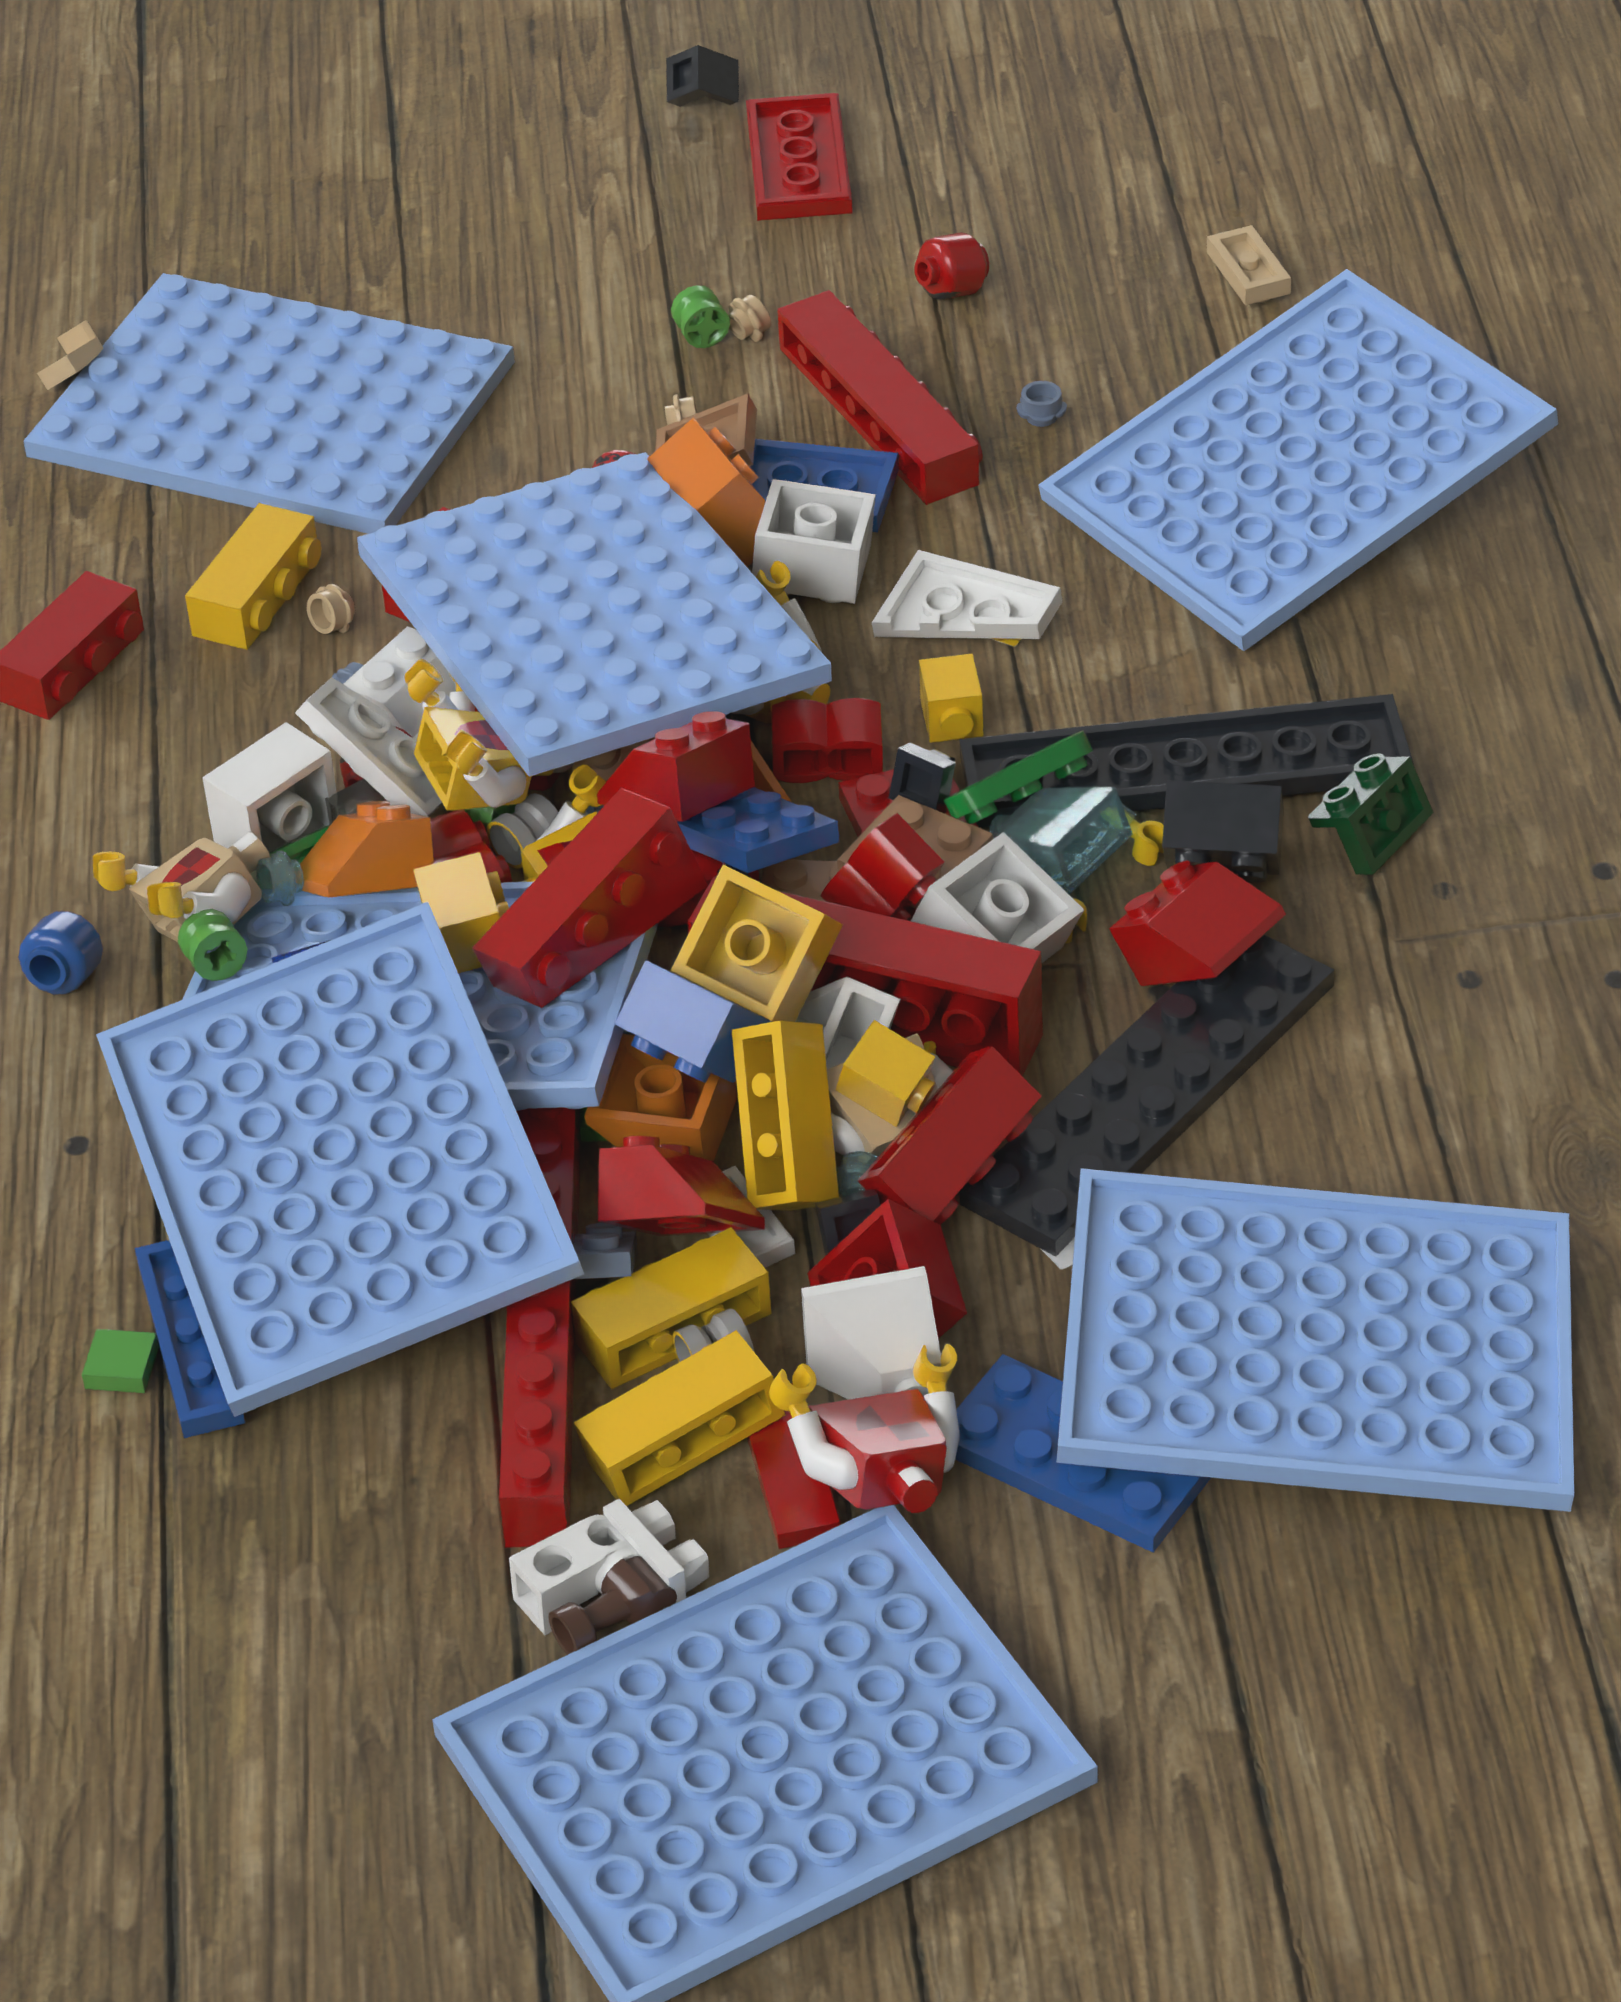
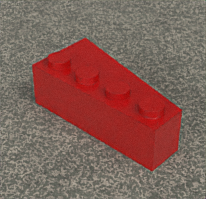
[472,788,708,1008]

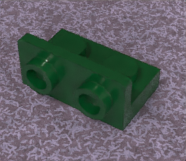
[1308,753,1434,875]

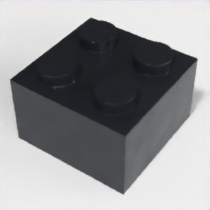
[1162,780,1284,883]

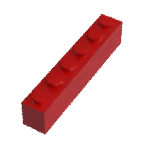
[777,290,983,505]

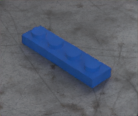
[134,1240,245,1438]

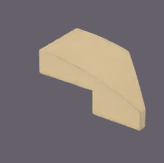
[37,320,103,390]

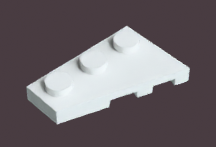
[872,550,1062,639]
[295,677,442,817]

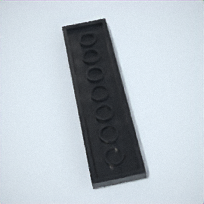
[959,694,1414,828]
[959,935,1334,1257]

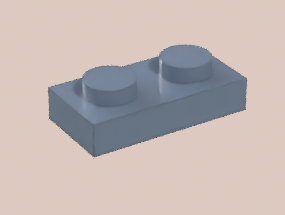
[573,1223,637,1279]

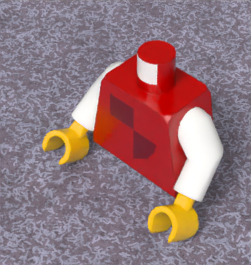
[769,1344,959,1513]

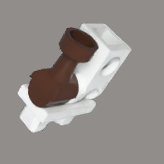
[509,1499,709,1655]

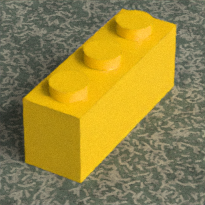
[185,503,322,650]
[732,1020,839,1211]
[571,1227,772,1390]
[574,1330,785,1506]

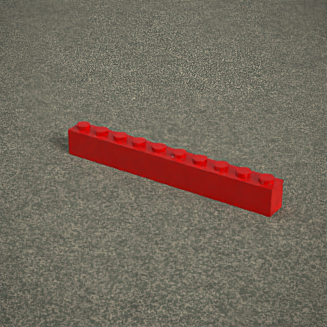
[499,1107,581,1548]

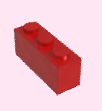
[0,571,144,720]
[857,1046,1041,1225]

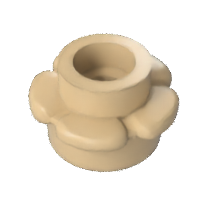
[728,295,771,342]
[665,394,697,425]
[307,584,355,634]

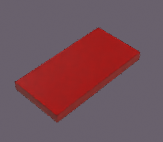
[746,93,852,221]

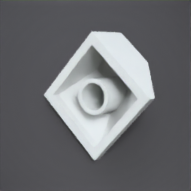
[801,1266,941,1400]

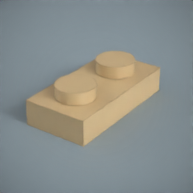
[1207,225,1291,305]

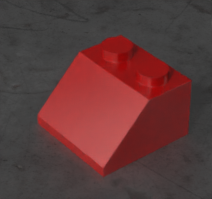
[597,711,755,822]
[1109,861,1286,986]
[598,1136,765,1236]
[807,1199,967,1339]

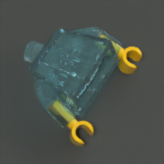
[990,786,1164,943]

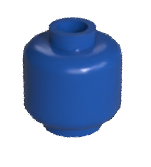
[18,911,103,995]

